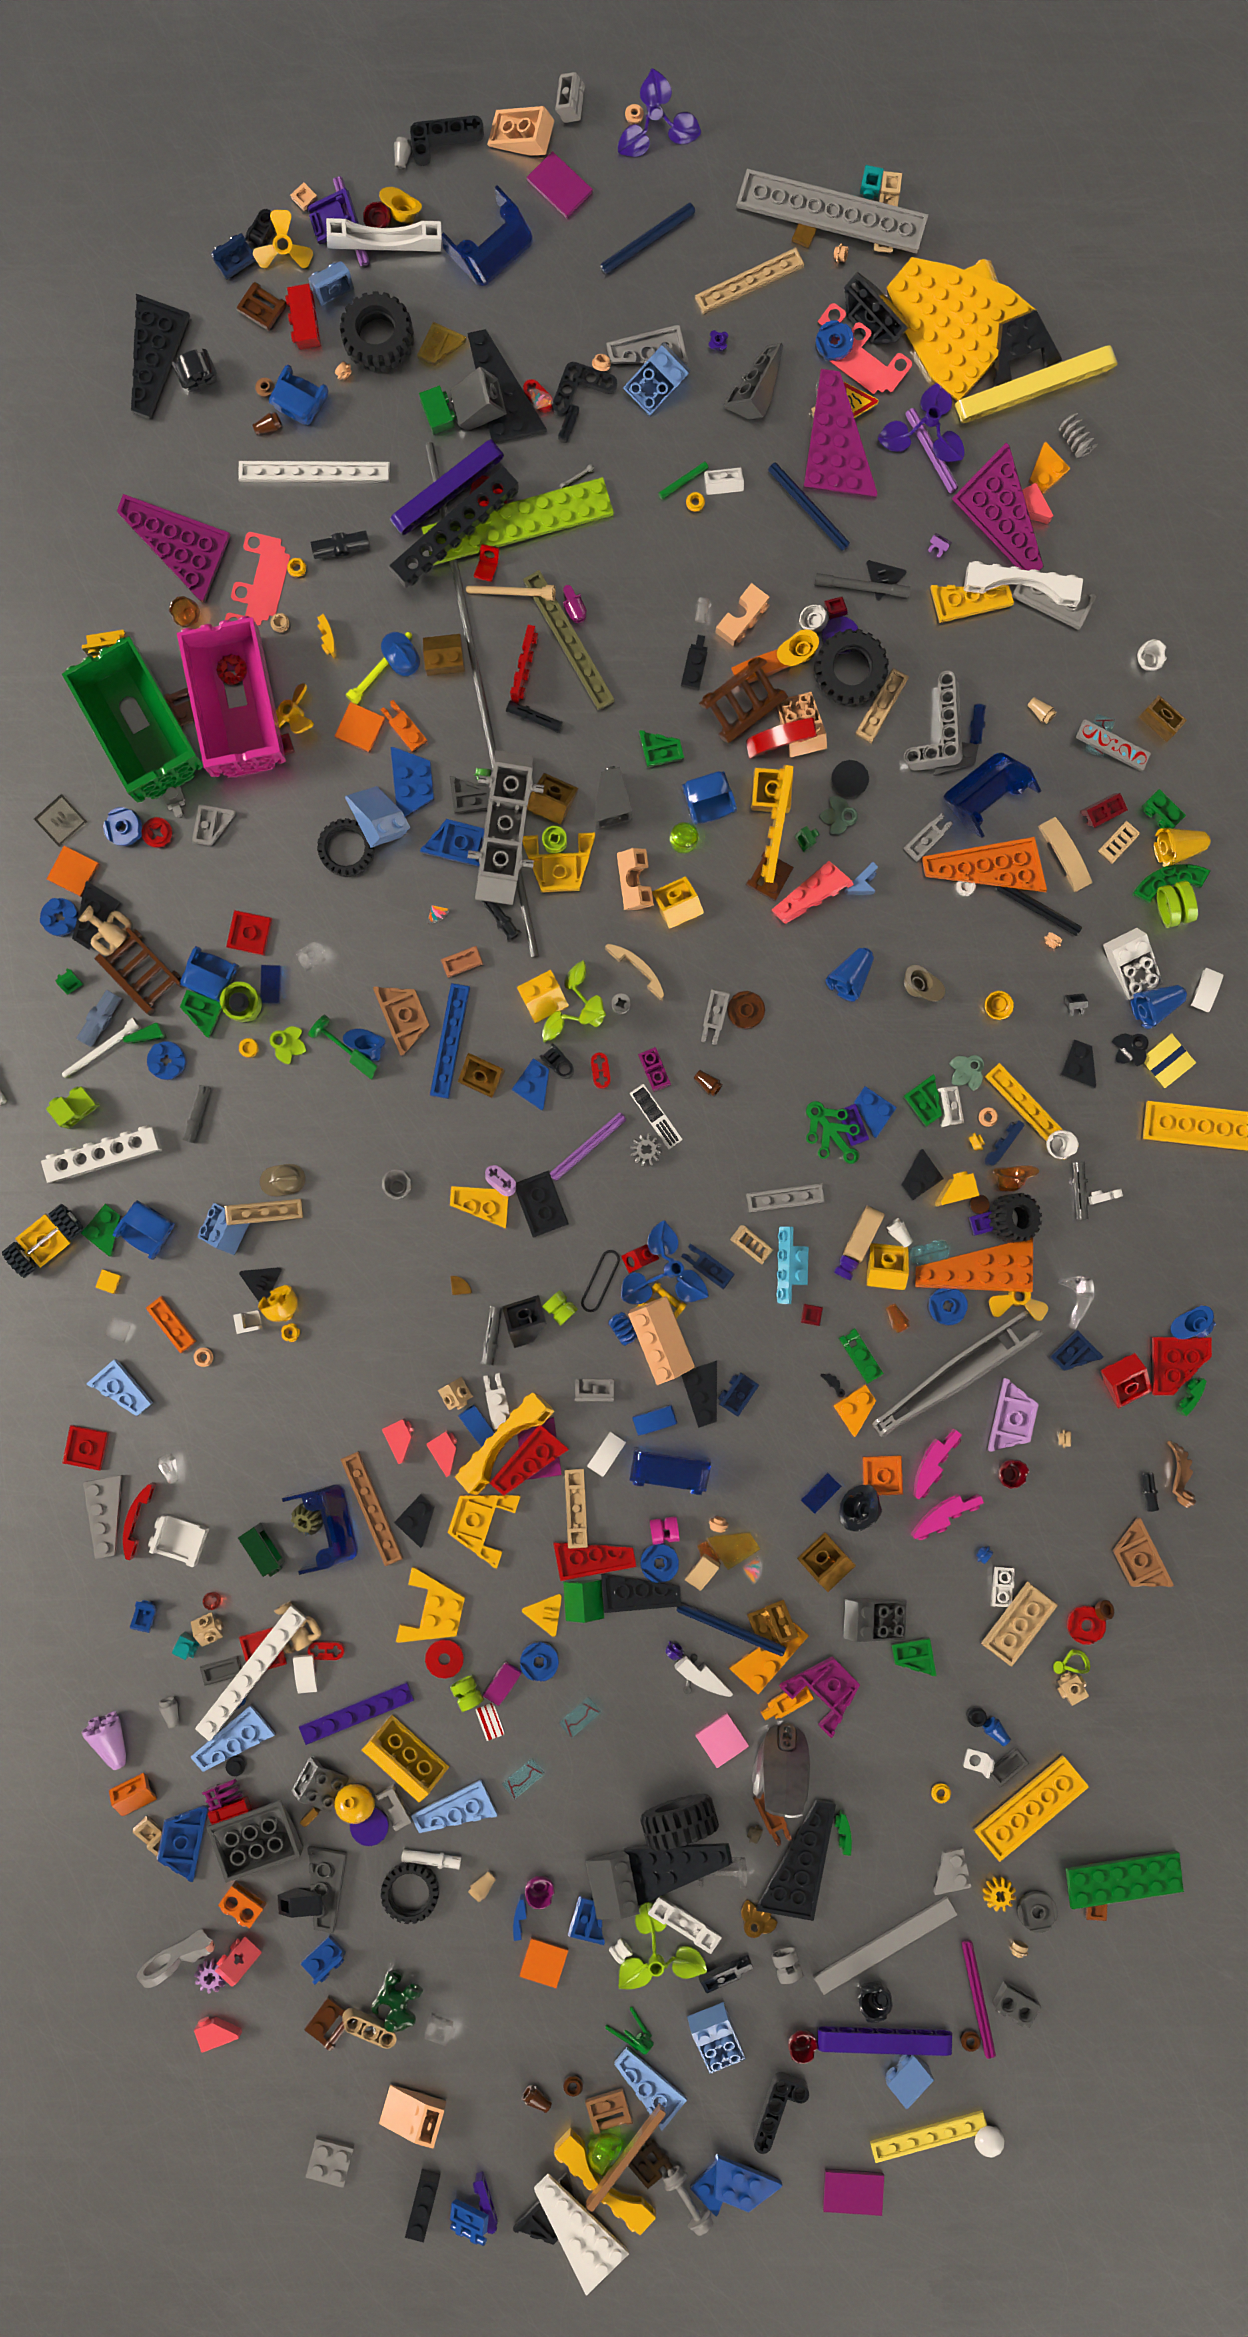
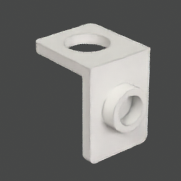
[963,1748,995,1778]

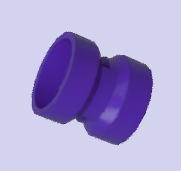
[834,1255,859,1281]

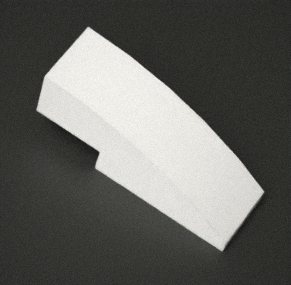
[674,1655,733,1697]

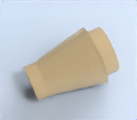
[1028,697,1057,724]
[468,1872,496,1902]

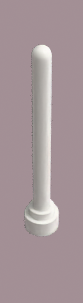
[62,1017,142,1078]

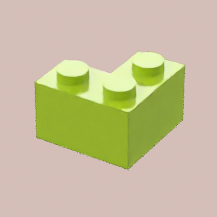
[46,1086,100,1129]

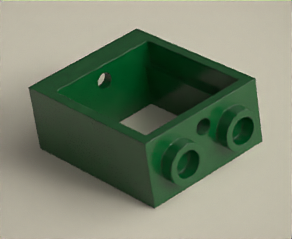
[238,1522,285,1577]

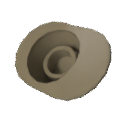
[904,965,945,1002]
[260,1164,306,1196]

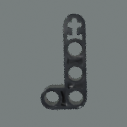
[410,115,484,166]
[753,2072,809,2154]

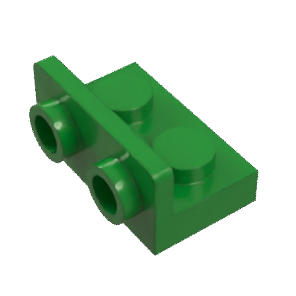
[1142,789,1186,829]

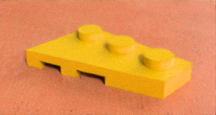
[450,1186,509,1228]

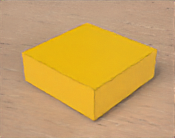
[95,1269,121,1294]

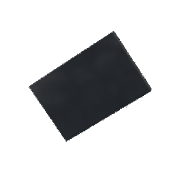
[516,1170,569,1238]

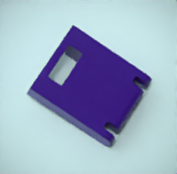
[307,188,359,244]

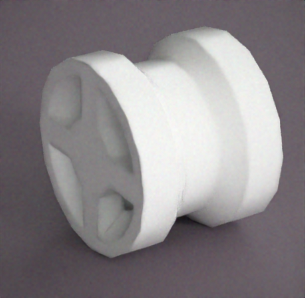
[609,1938,633,1964]

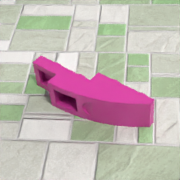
[913,1429,962,1500]
[911,1494,984,1540]

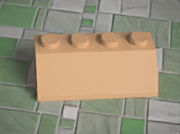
[628,1296,695,1385]

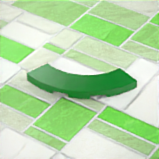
[1133,864,1211,903]

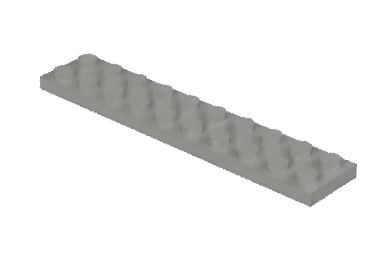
[736,169,928,254]

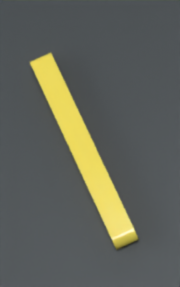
[955,345,1118,423]

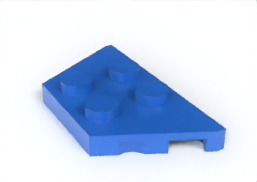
[391,747,434,817]
[420,819,484,867]
[157,1805,208,1882]
[713,2154,783,2212]

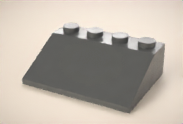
[206,1800,303,1883]

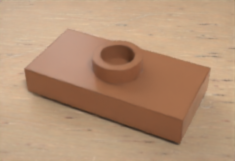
[441,946,483,978]

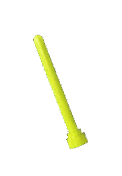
[345,632,412,705]

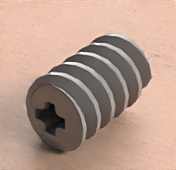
[1059,412,1098,458]

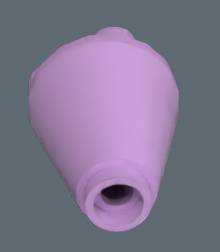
[82,1711,126,1770]

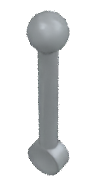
[560,465,594,488]

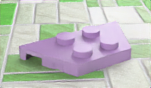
[987,1378,1038,1451]

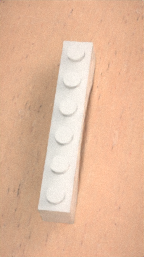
[326,218,441,251]
[964,561,1083,607]

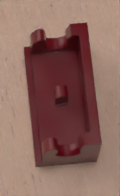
[1080,793,1128,828]

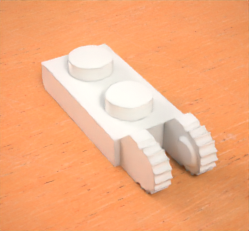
[483,1373,510,1430]

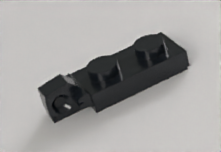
[681,634,708,690]
[698,1955,754,1994]

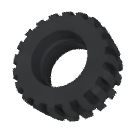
[340,291,414,372]
[814,629,889,706]
[640,1794,719,1851]

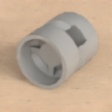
[772,1947,804,1984]

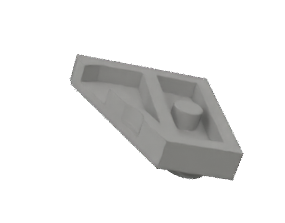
[933,1847,972,1895]

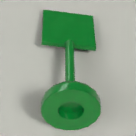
[308,1015,378,1080]

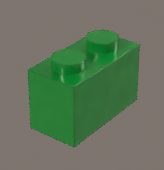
[419,385,455,435]

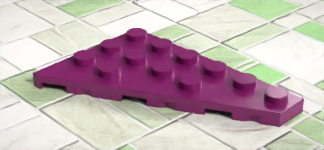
[804,369,877,497]
[952,443,1044,571]
[117,494,231,603]

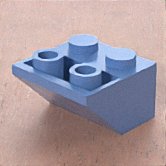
[197,1203,249,1255]

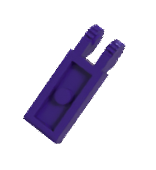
[473,2171,498,2234]

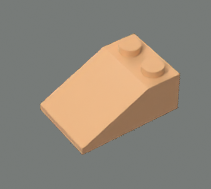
[487,106,554,156]

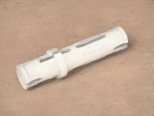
[402,1849,461,1870]

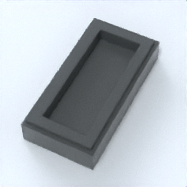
[200,1656,242,1686]
[990,1747,1029,1788]

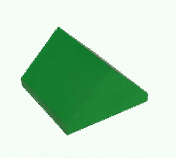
[563,1579,604,1623]

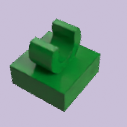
[794,826,820,852]
[55,968,83,995]

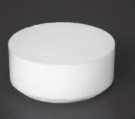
[956,881,976,896]

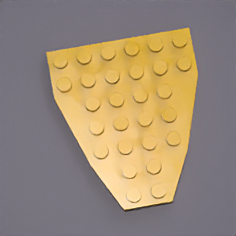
[886,257,1036,402]

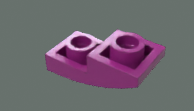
[638,1047,671,1092]
[483,1661,522,1706]

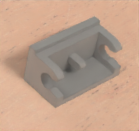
[575,1379,614,1401]
[375,1784,412,1831]

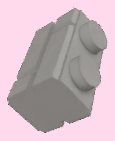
[555,72,585,123]

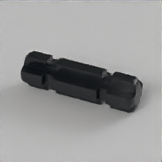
[558,404,579,442]

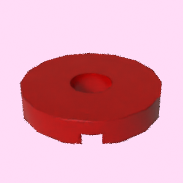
[1067,1605,1106,1645]
[425,1639,464,1679]

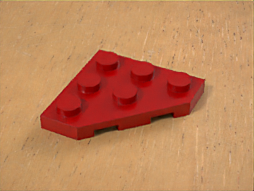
[1152,1337,1212,1395]

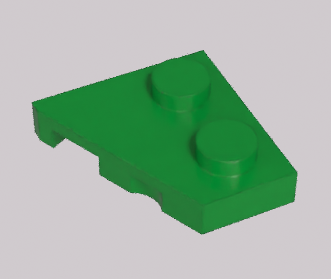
[639,730,684,768]
[180,990,222,1038]
[903,1074,942,1127]
[81,1204,122,1257]
[891,1638,937,1676]

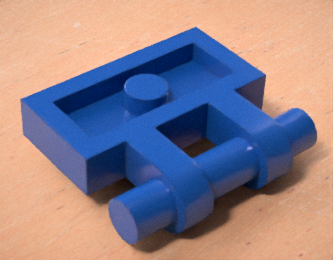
[450,2199,489,2246]

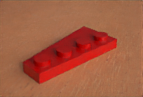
[489,1425,569,1496]
[553,1542,636,1581]

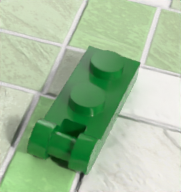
[838,1328,884,1384]

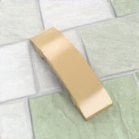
[874,171,902,253]
[1038,817,1092,892]
[605,944,664,1001]
[565,1469,588,1548]

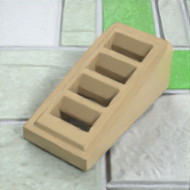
[1098,821,1140,864]
[730,1225,774,1264]

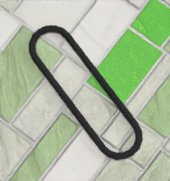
[581,1250,620,1312]

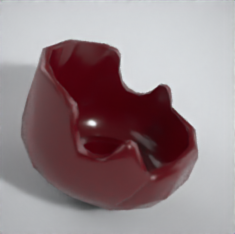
[363,201,391,228]
[998,1459,1029,1489]
[788,2030,818,2064]

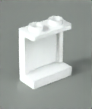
[148,1513,209,1567]

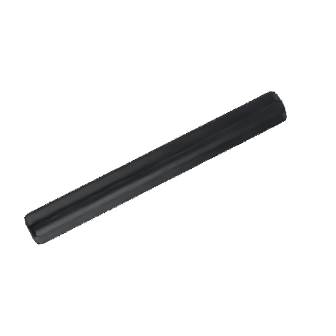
[996,886,1082,936]

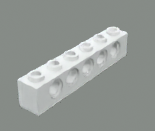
[41,1125,162,1184]

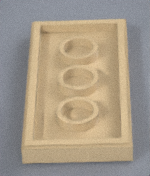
[981,1581,1058,1667]

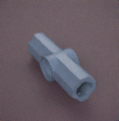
[76,989,121,1047]

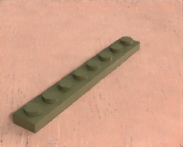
[523,570,615,711]

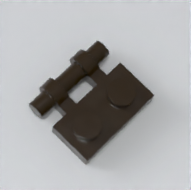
[628,2137,673,2189]

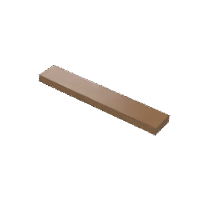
[340,1451,403,1566]
[586,2103,666,2212]

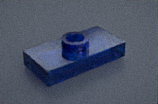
[260,965,281,1004]
[801,1472,842,1514]

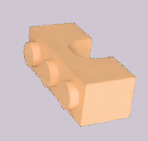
[716,583,769,646]
[617,848,654,910]

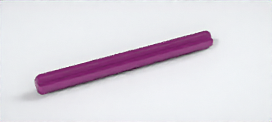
[962,1940,996,2059]

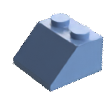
[308,261,354,306]
[885,2055,934,2109]

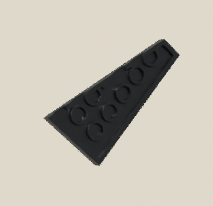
[467,329,547,443]
[756,1799,836,1921]
[624,1843,733,1906]

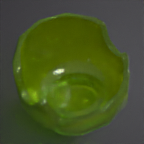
[669,822,699,854]

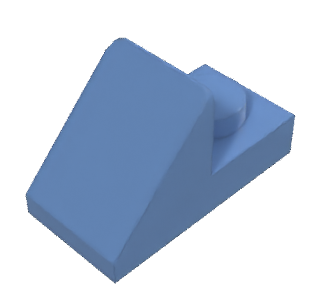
[844,862,878,895]

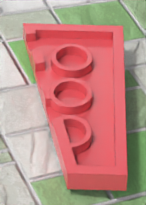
[772,861,854,924]

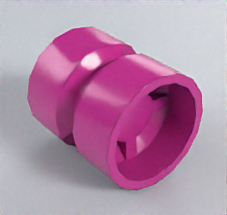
[650,1516,680,1545]

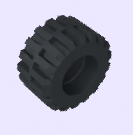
[988,1193,1042,1243]

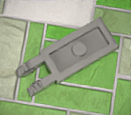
[904,813,953,862]
[701,989,730,1045]

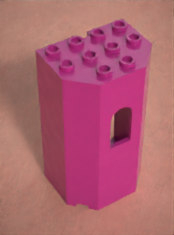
[177,616,286,777]

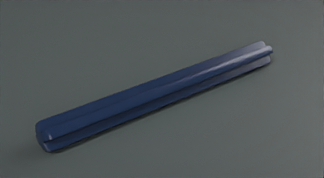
[600,203,695,274]
[768,462,850,551]
[676,1603,786,1656]

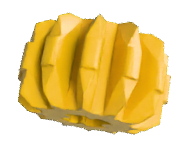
[983,1876,1016,1912]

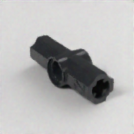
[311,530,370,559]

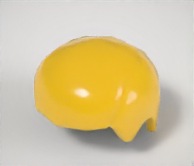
[984,991,1014,1020]

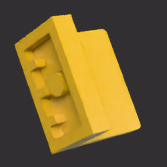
[82,630,126,658]

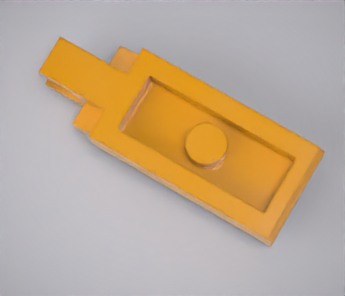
[761,1685,814,1721]

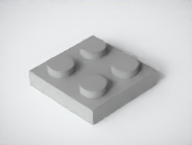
[305,2136,354,2188]

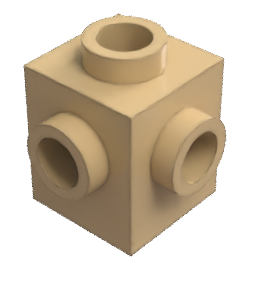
[438,1377,473,1410]
[191,1612,224,1647]
[1057,1672,1089,1706]

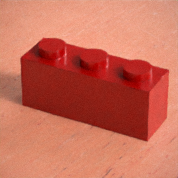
[285,283,321,350]

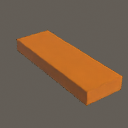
[146,1296,197,1353]

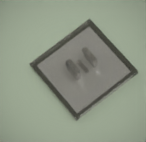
[34,794,87,847]

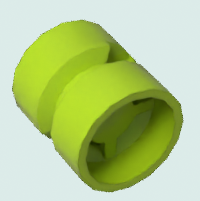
[542,826,567,854]
[542,1290,578,1326]
[450,1675,484,1712]

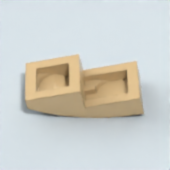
[685,1553,721,1591]
[133,1816,162,1856]

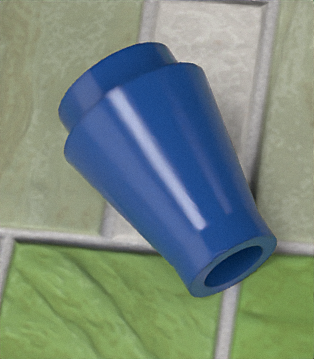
[983,1717,1011,1746]

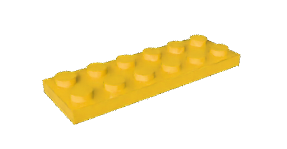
[761,765,793,883]
[1143,1101,1248,1151]
[973,1755,1089,1862]

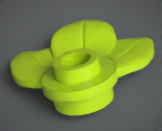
[270,1026,306,1064]

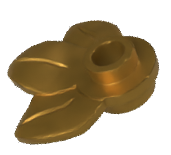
[741,1900,778,1938]

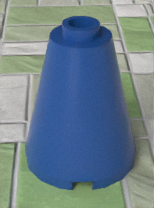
[825,948,874,1002]
[1131,985,1187,1029]

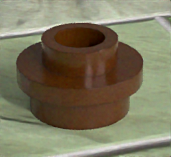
[961,2031,981,2052]
[563,2076,583,2097]

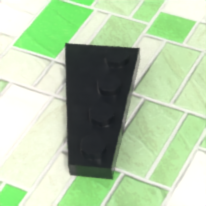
[601,1574,682,1613]

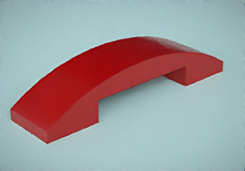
[746,717,817,759]
[123,1482,156,1560]

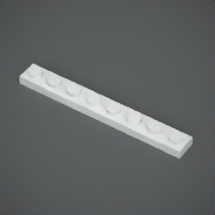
[195,1605,307,1741]

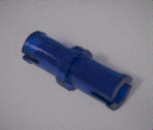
[970,704,986,744]

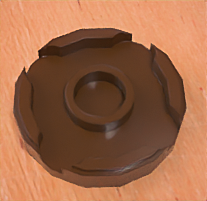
[727,991,765,1029]

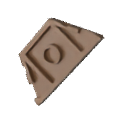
[373,987,430,1056]
[1112,1517,1174,1587]

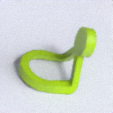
[1053,1649,1091,1674]

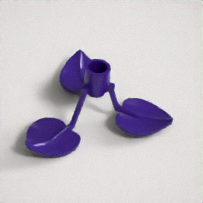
[617,68,701,157]
[878,383,965,462]

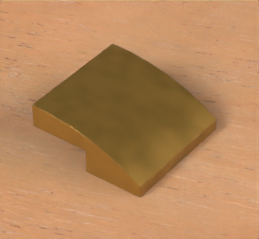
[747,1600,798,1652]

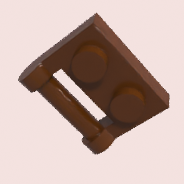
[236,282,287,331]
[746,851,794,901]
[304,1996,356,2051]

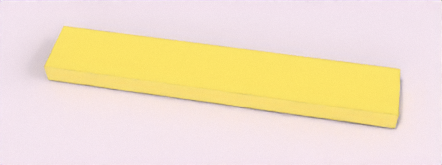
[870,2110,987,2163]

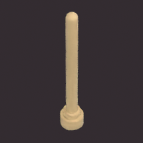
[466,585,556,601]

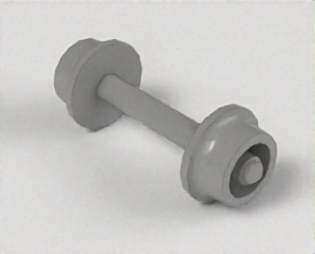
[662,2166,714,2236]

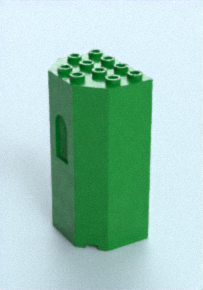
[62,636,203,803]

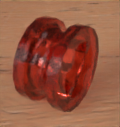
[203,1592,222,1610]

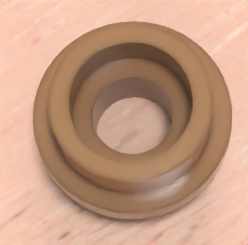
[255,378,275,397]

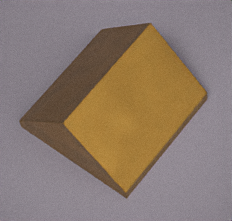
[1139,695,1187,742]
[458,1053,505,1098]

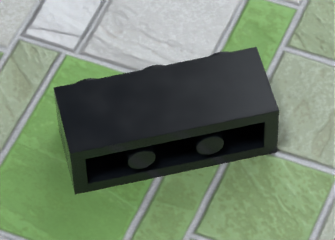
[405,2169,441,2243]

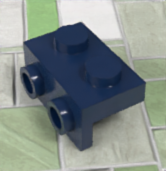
[211,233,256,280]
[718,1372,759,1417]

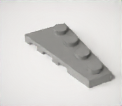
[606,325,688,364]

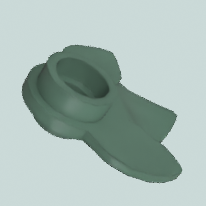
[820,796,858,834]
[950,1055,984,1091]

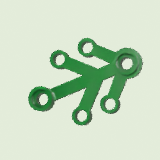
[806,1101,860,1164]

